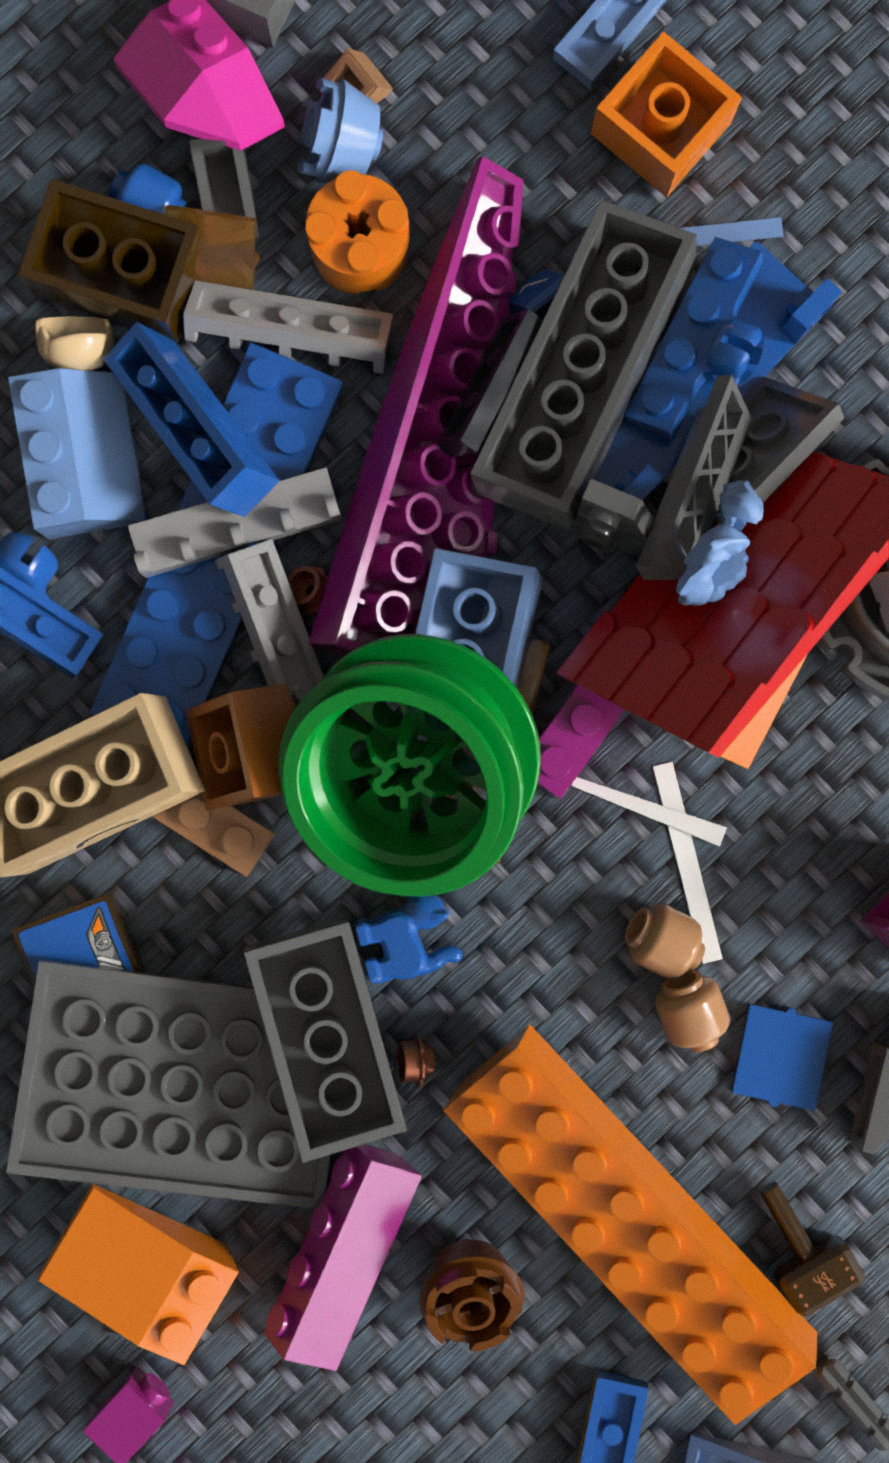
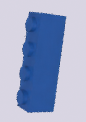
[103,322,280,517]

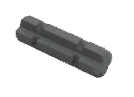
[813,1355,889,1451]

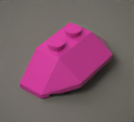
[113,0,285,151]

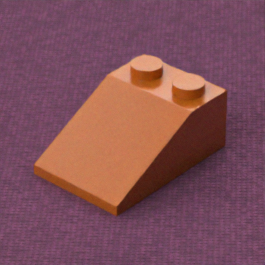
[38,1183,239,1365]

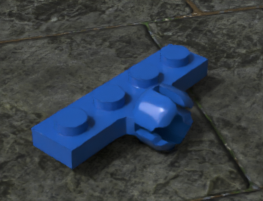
[624,236,764,440]
[0,532,103,679]

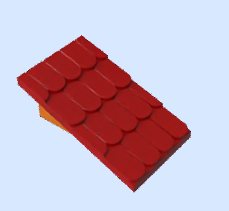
[556,451,889,769]

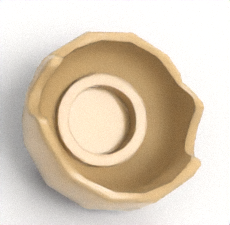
[35,316,114,371]

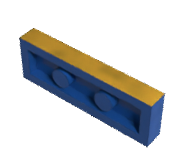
[577,1370,649,1463]

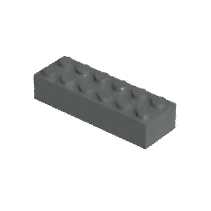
[470,200,697,532]

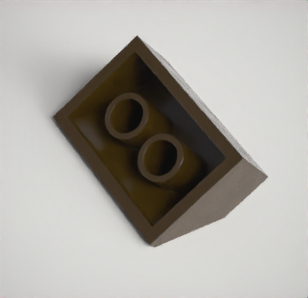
[18,178,200,341]

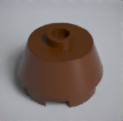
[419,1239,525,1351]

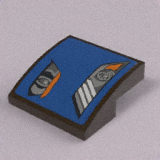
[11,893,145,989]

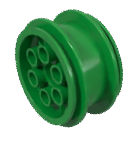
[278,634,541,897]

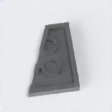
[573,479,654,557]

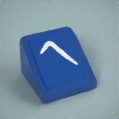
[509,270,565,318]

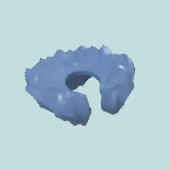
[676,480,764,606]

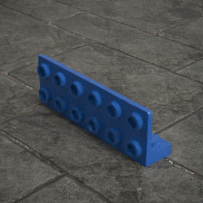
[595,242,842,503]

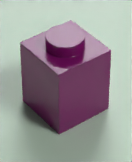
[83,1366,174,1463]

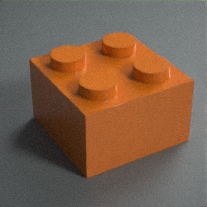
[591,31,742,198]

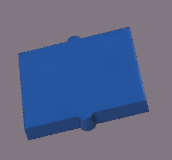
[731,1003,833,1111]

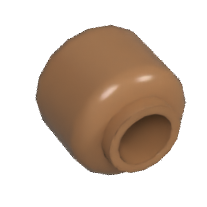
[625,903,705,979]
[655,971,730,1052]

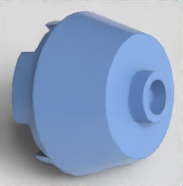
[298,78,383,183]

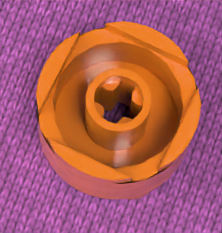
[306,170,410,294]

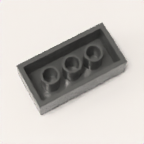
[244,917,407,1163]

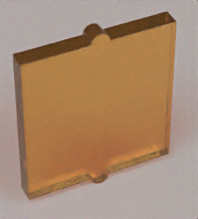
[165,205,260,290]

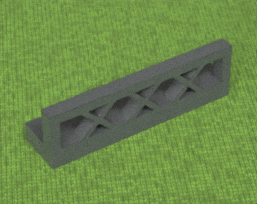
[636,375,752,580]

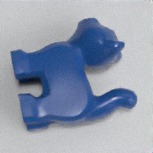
[355,895,462,984]

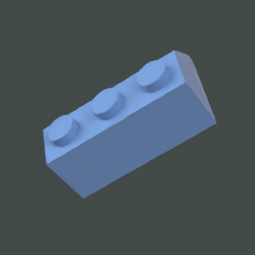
[8,368,148,540]
[416,548,543,690]

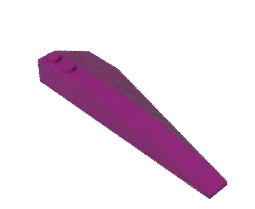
[308,156,523,657]

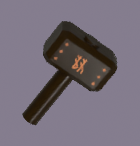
[759,1182,865,1316]

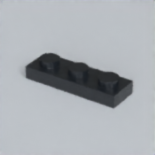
[436,309,543,458]

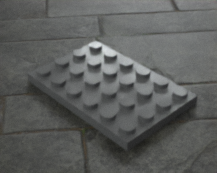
[6,959,331,1209]

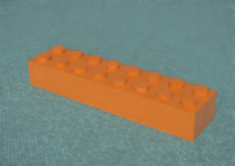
[443,1024,818,1425]

